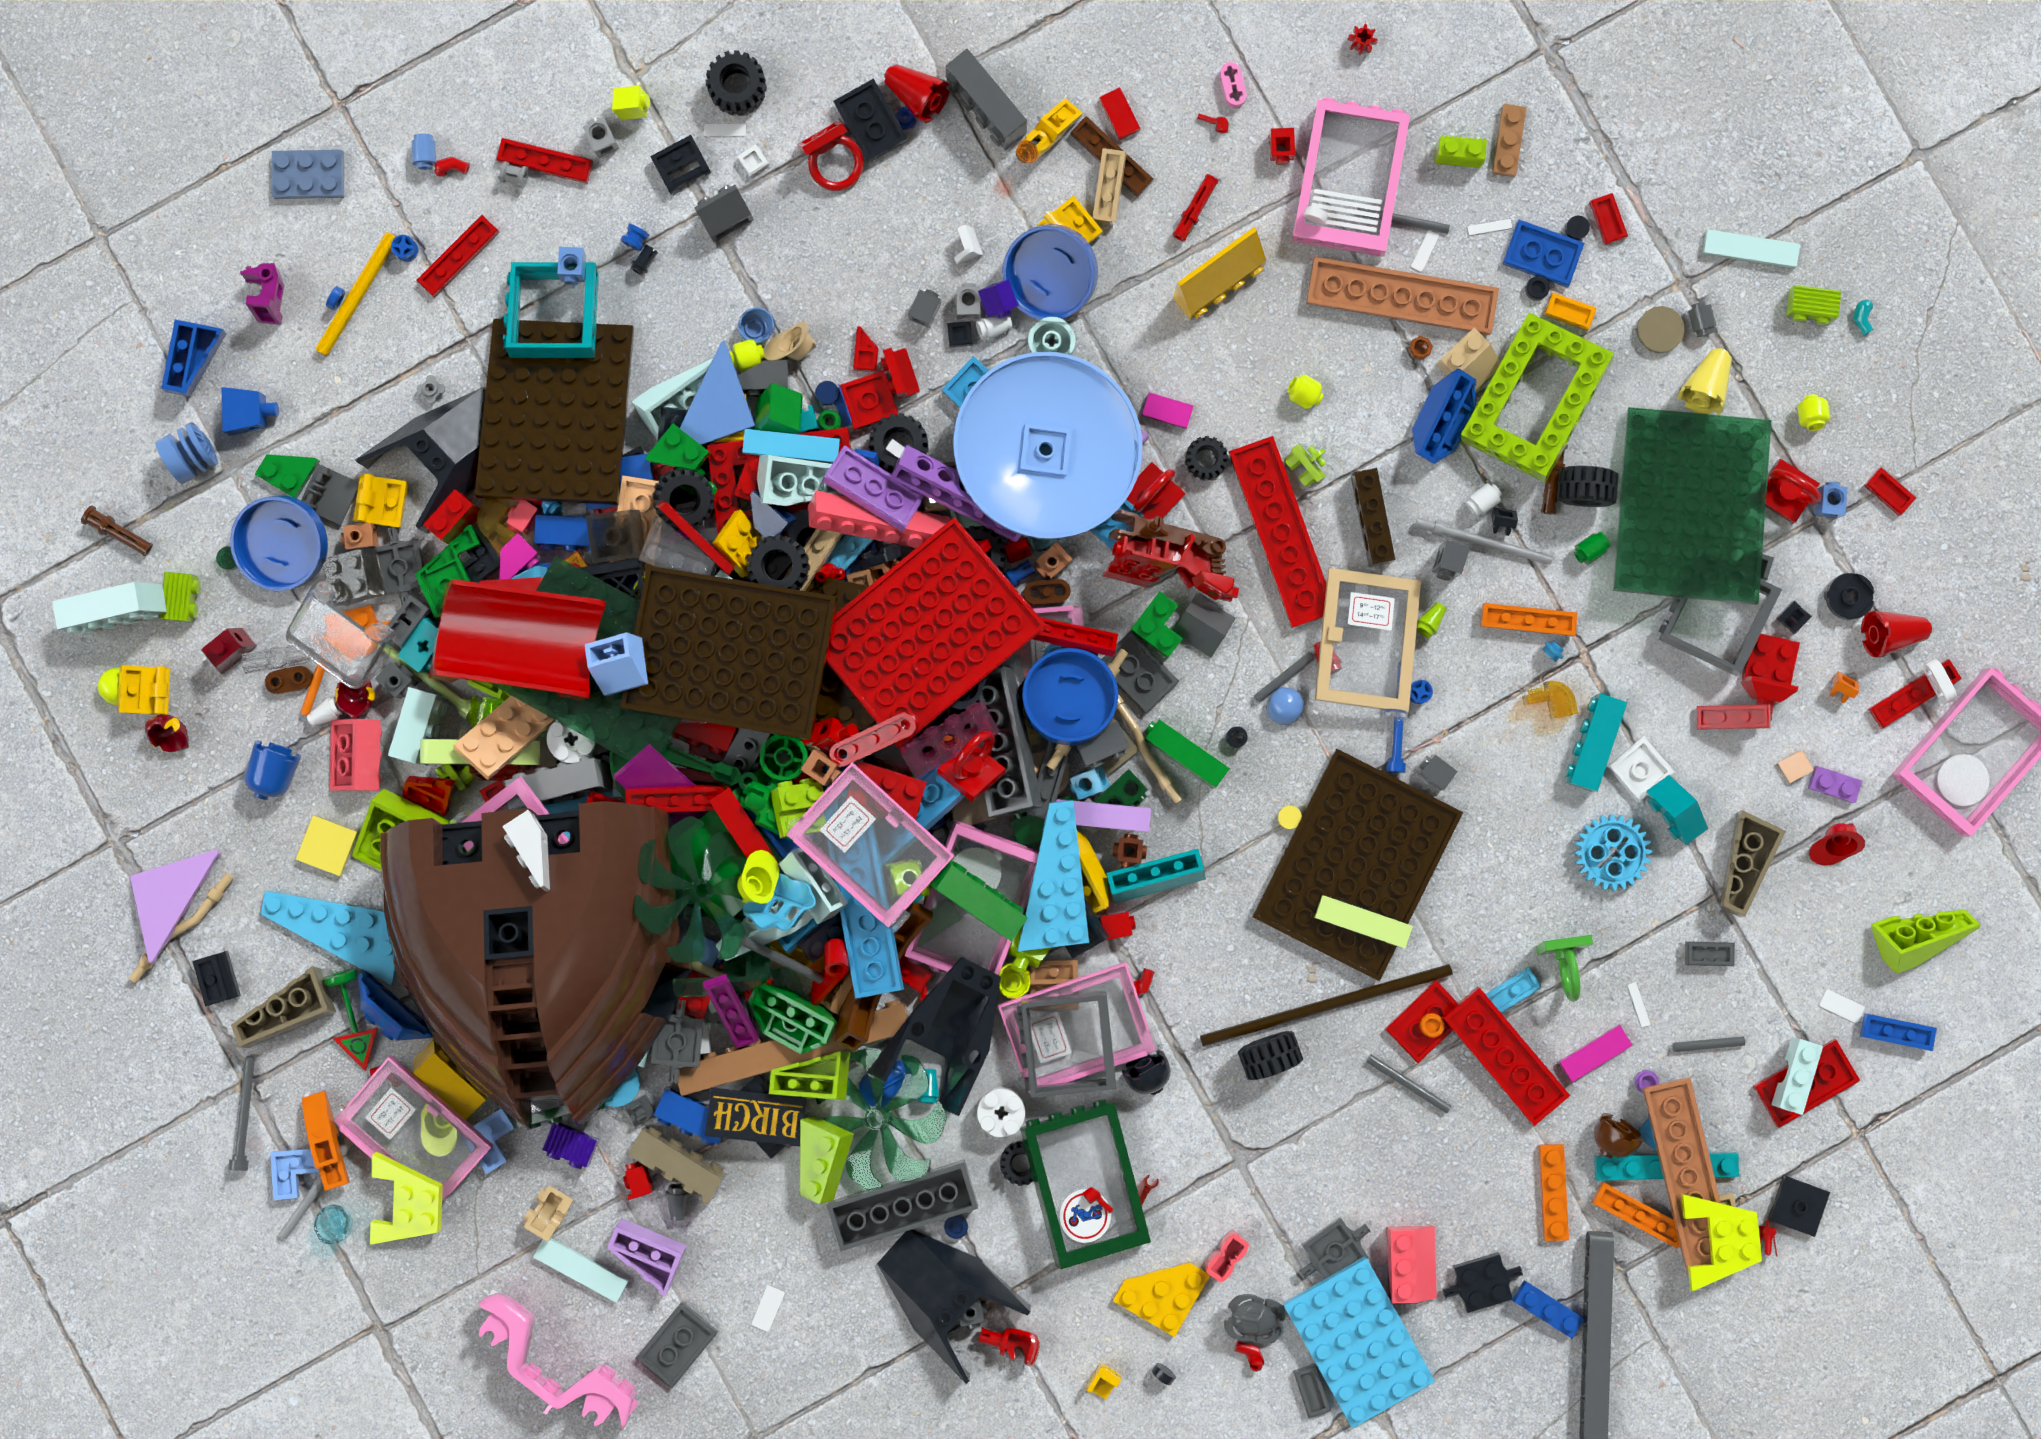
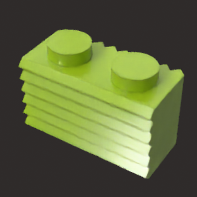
[1434,135,1487,168]
[1786,285,1842,325]
[159,572,201,623]

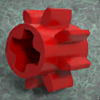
[1348,24,1378,55]

